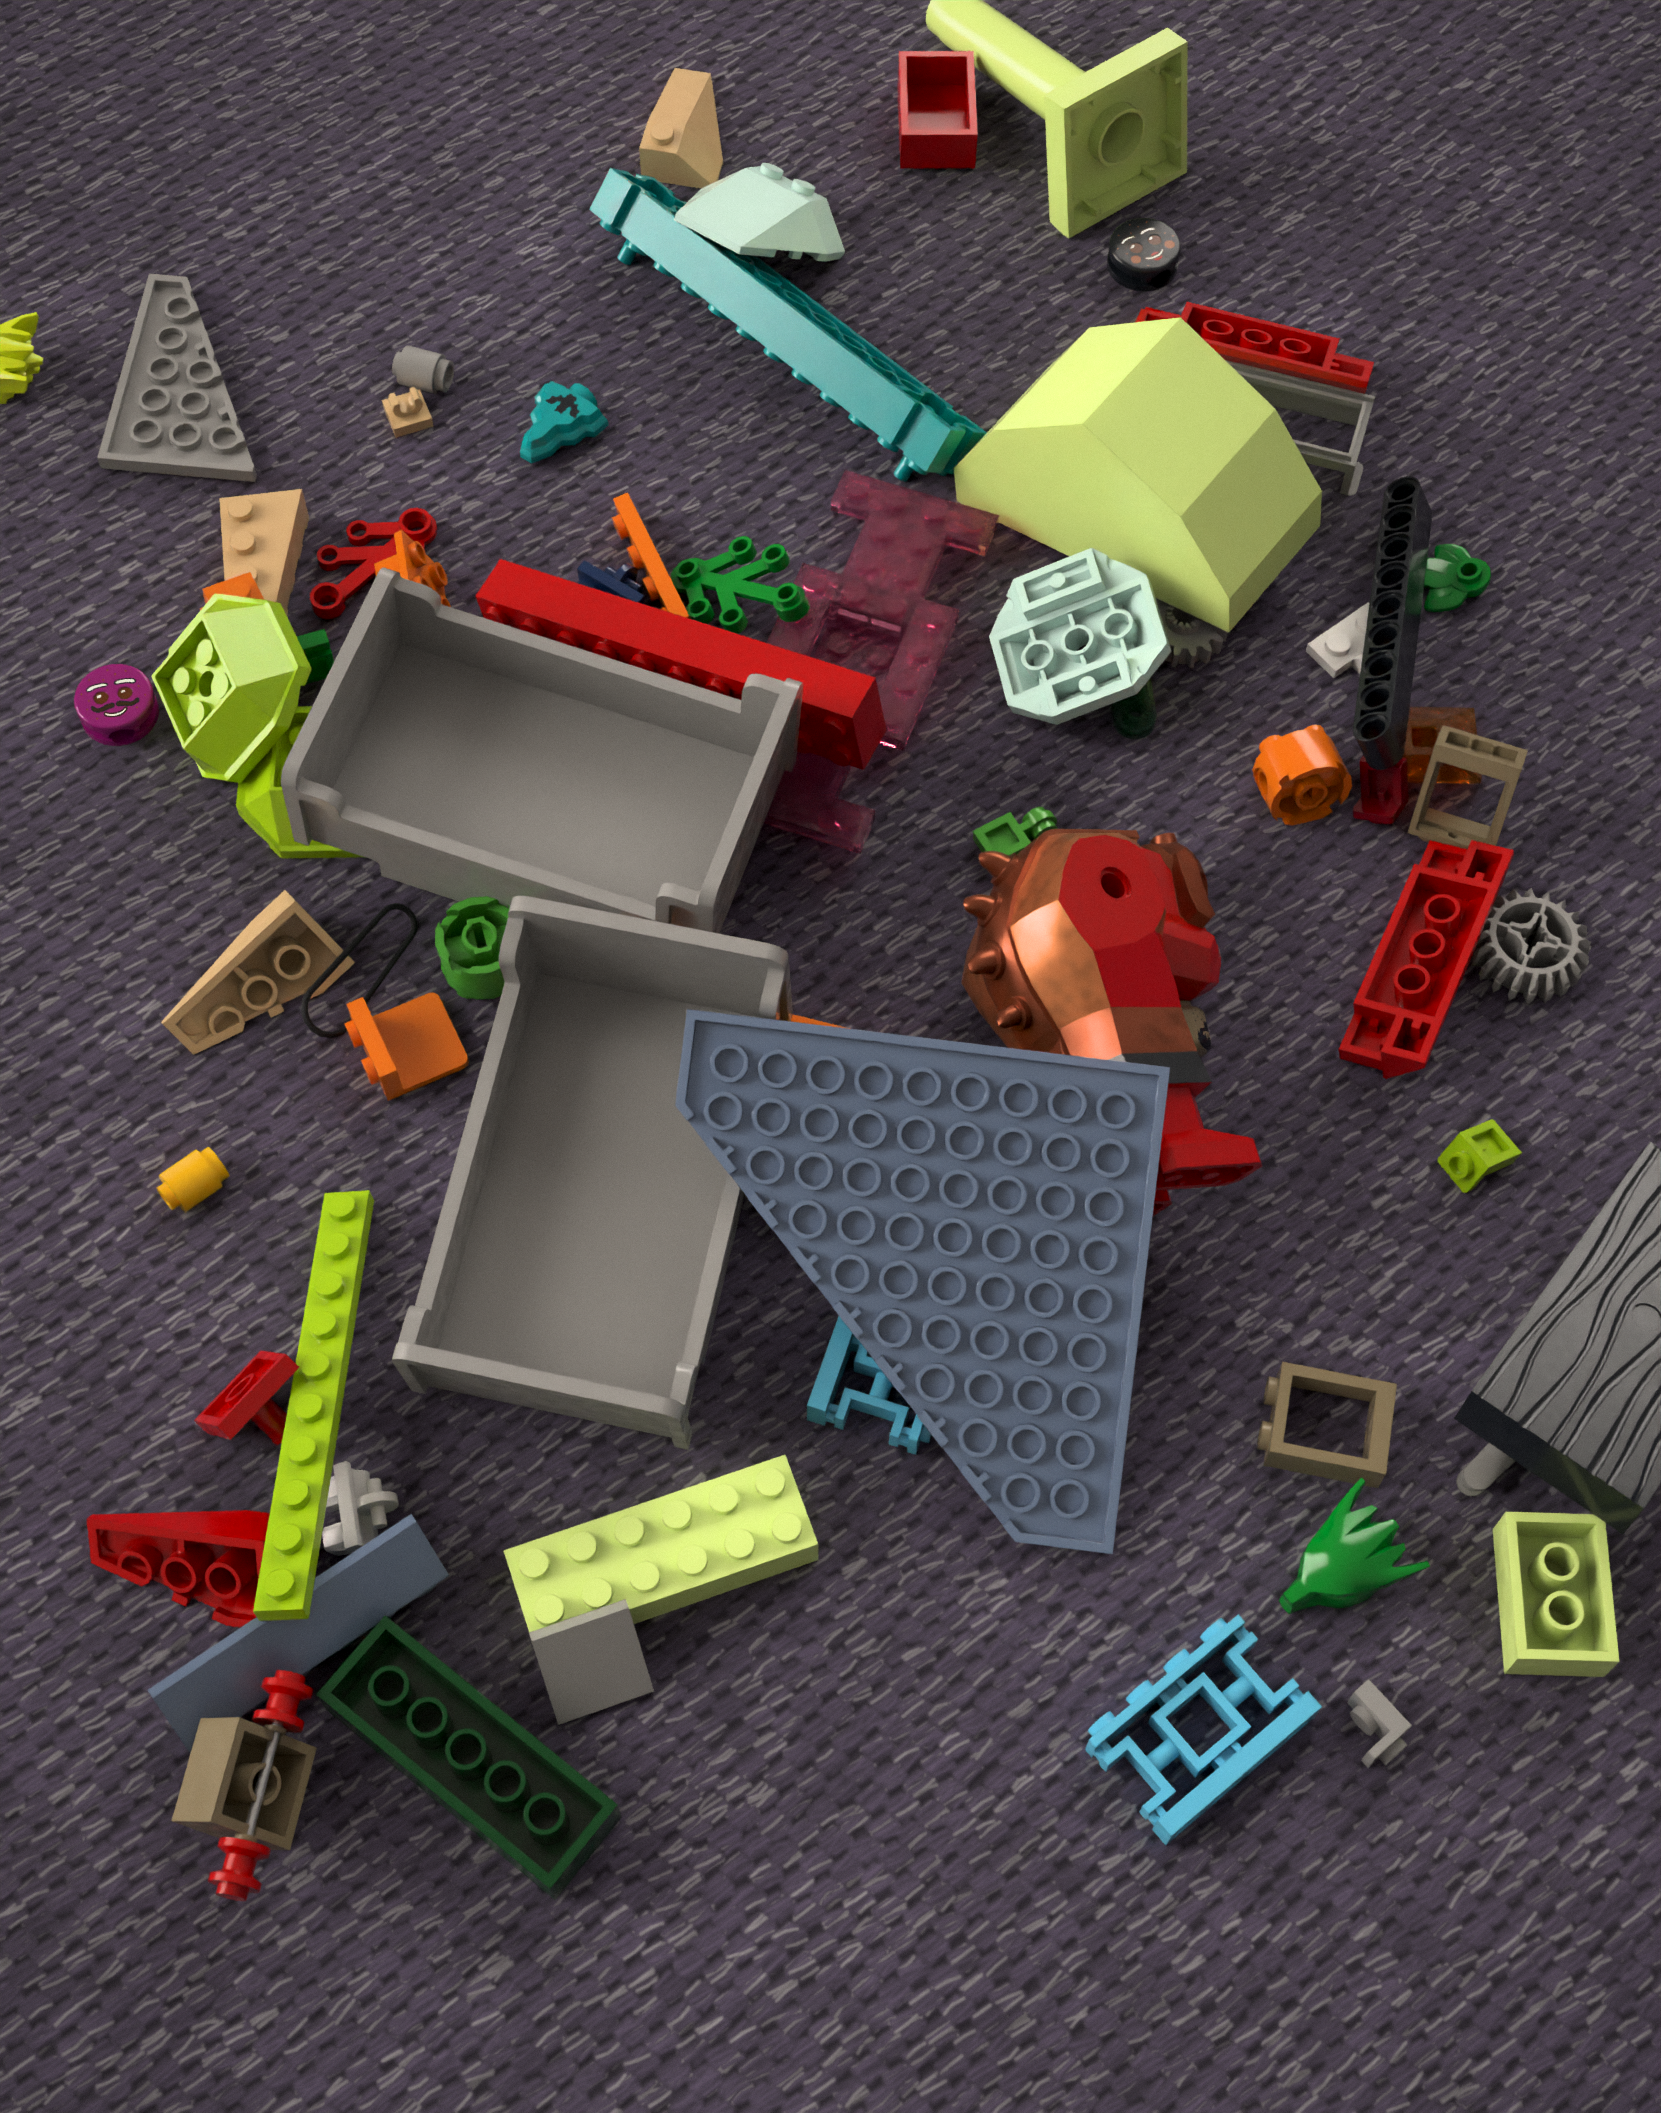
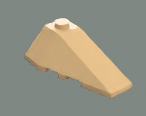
[639,68,723,188]
[161,890,355,1055]

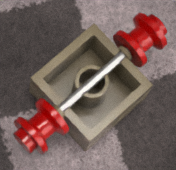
[172,1670,317,1901]

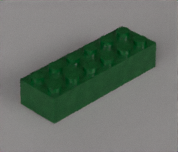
[316,1615,622,1900]

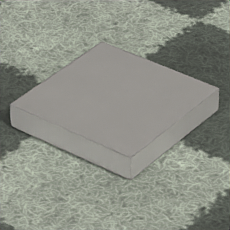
[529,1599,654,1725]

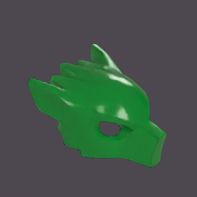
[1279,1478,1430,1614]

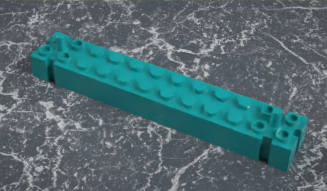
[589,168,987,482]

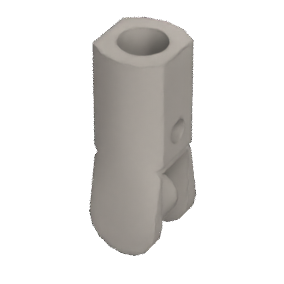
[1456,1443,1515,1497]

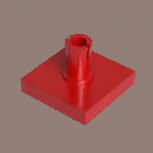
[194,1351,299,1445]

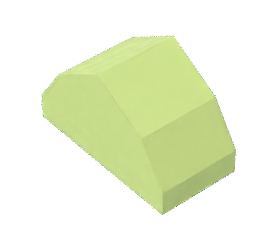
[954,317,1322,633]

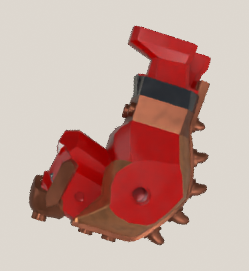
[961,829,1262,1216]

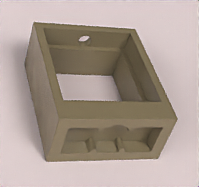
[1408,725,1528,849]
[1257,1362,1397,1488]

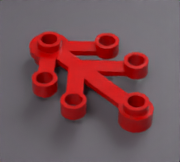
[310,508,437,619]

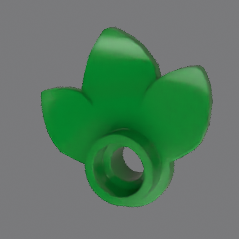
[1424,544,1491,612]

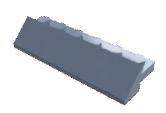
[148,1514,449,1752]

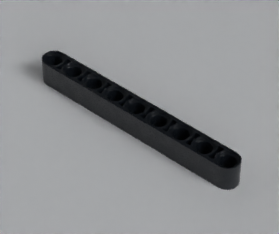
[1353,476,1432,770]

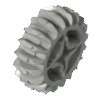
[1471,888,1591,1004]

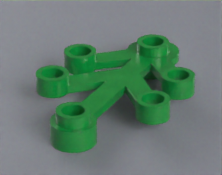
[670,536,810,634]

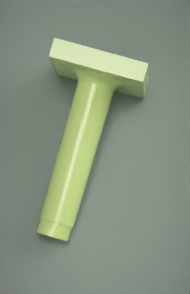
[926,0,1188,239]

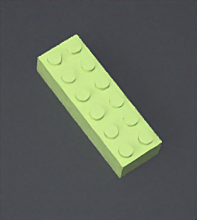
[504,1455,818,1632]

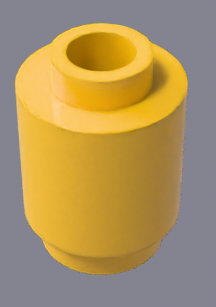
[156,1147,230,1213]

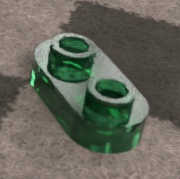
[1110,679,1157,739]

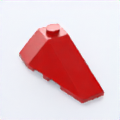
[87,1510,270,1628]

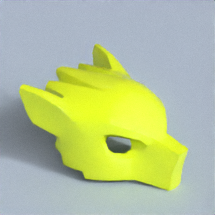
[0,312,43,404]

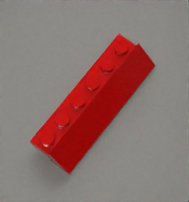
[1135,302,1374,394]
[1339,840,1514,1079]

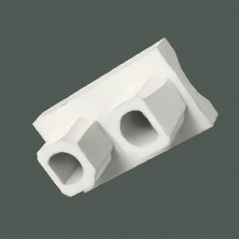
[322,1461,399,1556]

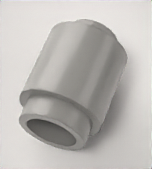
[392,345,454,394]

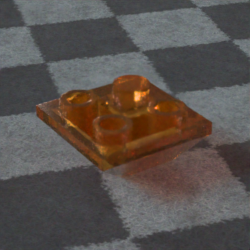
[1402,707,1482,784]

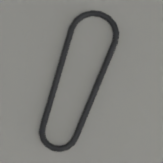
[301,903,418,1038]

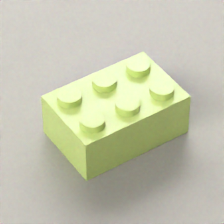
[1493,1512,1619,1677]

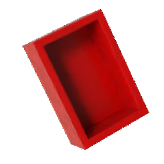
[897,51,978,169]

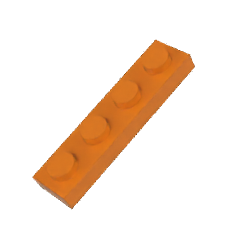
[612,492,690,619]

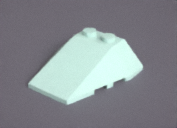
[674,163,845,262]

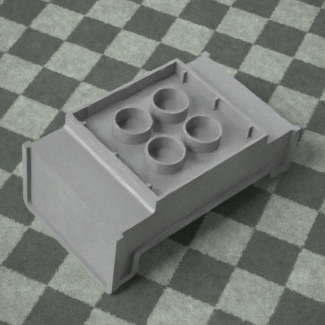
[281,567,803,933]
[392,896,793,1450]

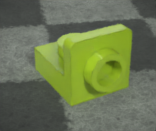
[1437,1119,1522,1193]

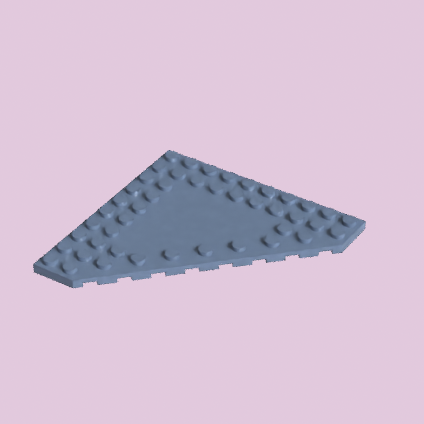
[675,1009,1170,1554]

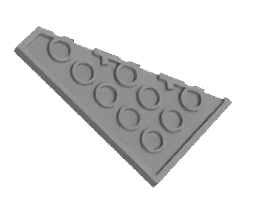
[97,274,257,482]

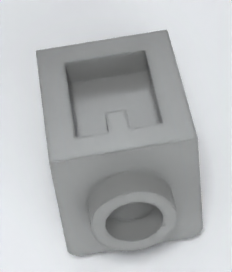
[1347,1679,1412,1768]

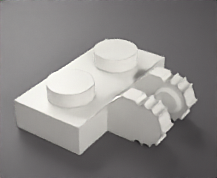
[1306,602,1369,678]

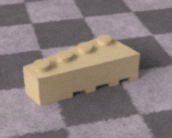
[219,489,309,615]

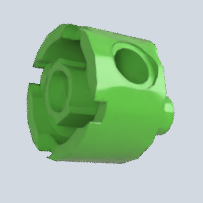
[435,896,510,999]

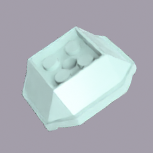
[989,548,1171,725]

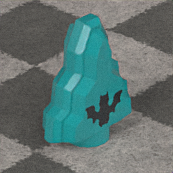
[520,381,609,464]

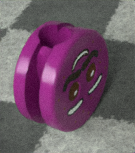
[74,664,159,746]

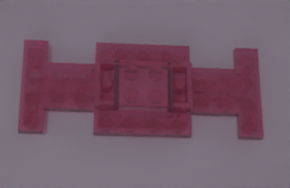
[764,470,999,854]

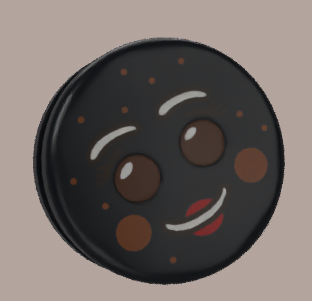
[1107,218,1181,292]

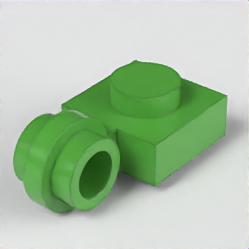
[973,807,1058,856]

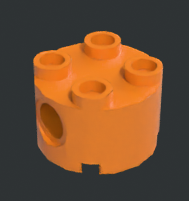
[1252,724,1352,826]

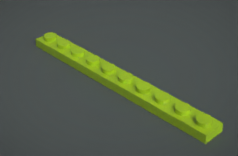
[253,1190,374,1621]

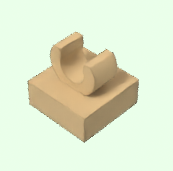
[382,387,433,438]

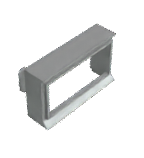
[1225,360,1375,496]

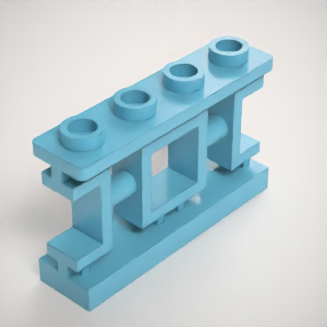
[807,1316,932,1455]
[1085,1614,1322,1845]

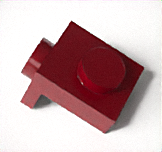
[1353,755,1408,824]

